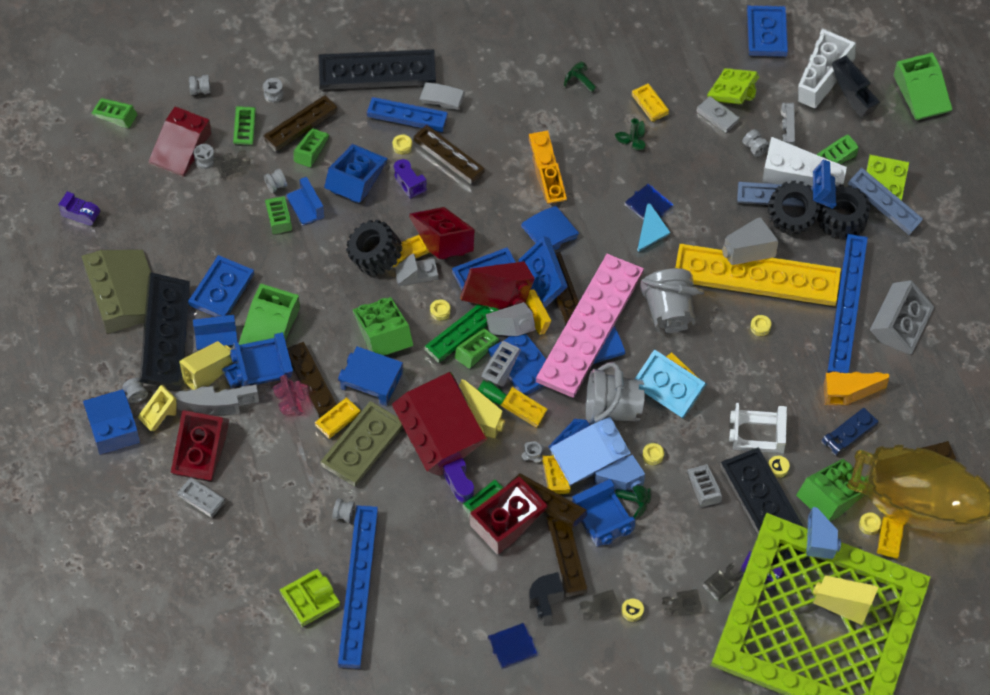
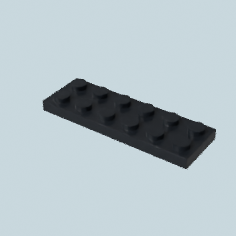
[319,49,436,90]
[139,272,190,391]
[720,447,810,569]

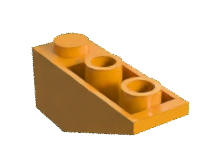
[824,372,889,405]

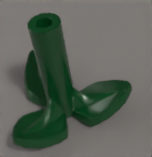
[564,61,597,92]
[614,118,646,150]
[615,486,652,519]

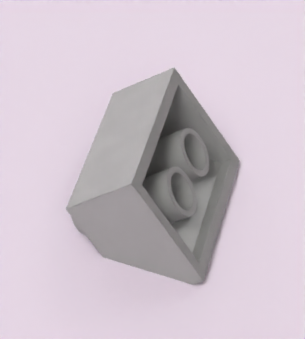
[870,280,934,354]

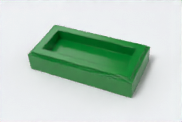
[463,480,503,515]

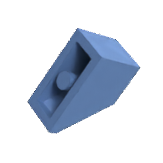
[594,454,645,492]
[806,507,841,559]

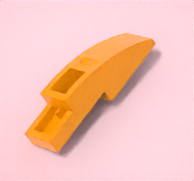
[528,130,567,204]

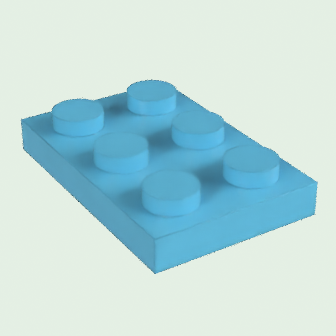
[635,349,707,419]

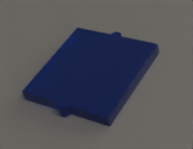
[625,184,673,220]
[488,623,538,669]

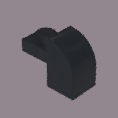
[529,572,564,626]

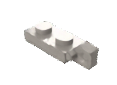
[781,103,795,146]

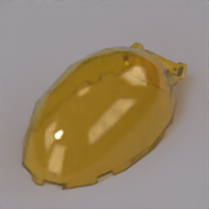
[848,445,990,533]

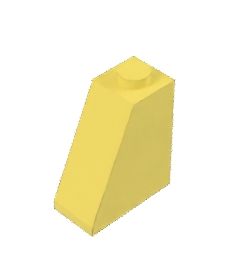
[180,341,234,390]
[459,379,505,438]
[812,576,879,625]

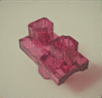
[272,375,310,416]

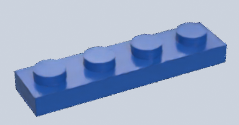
[367,97,448,132]

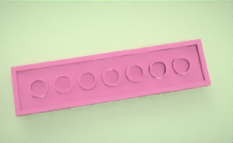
[536,254,644,398]

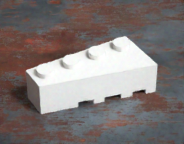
[798,29,856,108]
[762,137,847,187]

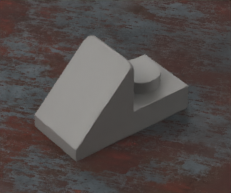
[394,254,438,286]

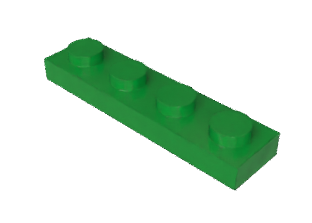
[425,304,498,363]

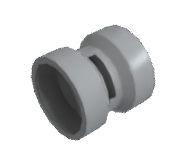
[189,74,210,95]
[742,129,770,157]

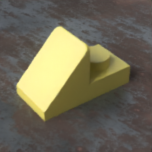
[137,385,177,431]

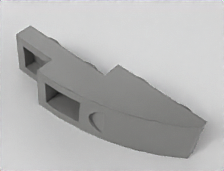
[172,385,259,416]

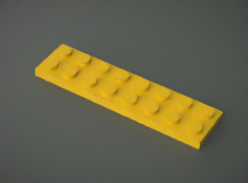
[675,244,841,306]

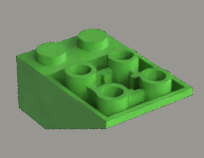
[894,53,952,120]
[239,283,300,345]
[353,297,413,356]
[796,459,874,522]

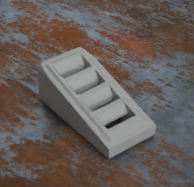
[481,341,521,387]
[687,464,722,508]

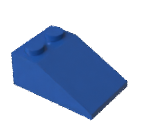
[324,144,388,203]
[83,389,140,455]

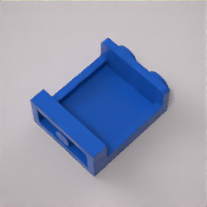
[230,332,293,386]
[338,346,403,406]
[572,479,635,547]

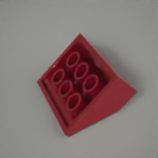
[391,372,488,476]

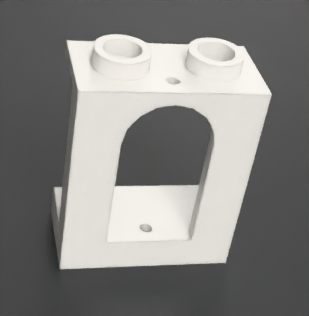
[729,403,787,454]

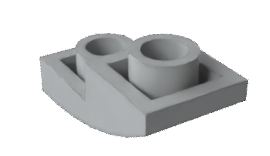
[420,83,465,109]

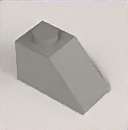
[486,302,536,336]

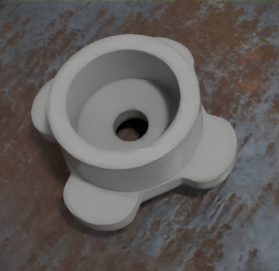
[522,441,545,463]

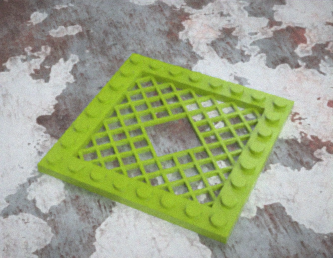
[710,513,931,695]

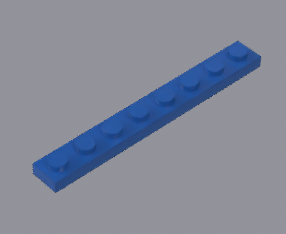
[827,234,868,373]
[338,505,378,669]

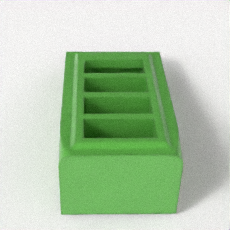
[92,98,137,128]
[233,106,256,145]
[294,128,329,167]
[816,135,859,164]
[265,196,292,234]
[455,328,499,369]

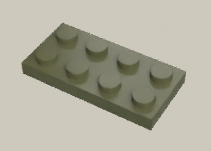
[320,401,403,487]

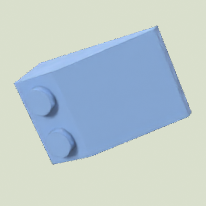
[550,417,631,485]

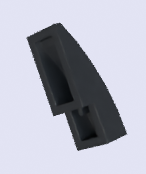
[832,55,880,118]

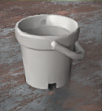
[640,268,704,334]
[586,363,644,424]

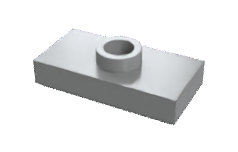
[697,96,739,133]
[177,477,225,518]

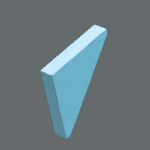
[637,203,670,252]

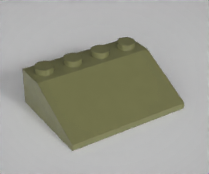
[81,250,151,334]

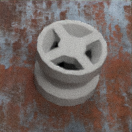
[263,78,283,103]
[194,144,215,169]
[264,168,287,193]
[122,378,148,404]
[333,498,355,523]

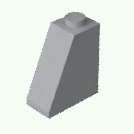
[722,217,778,265]

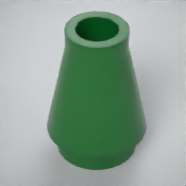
[478,380,507,405]

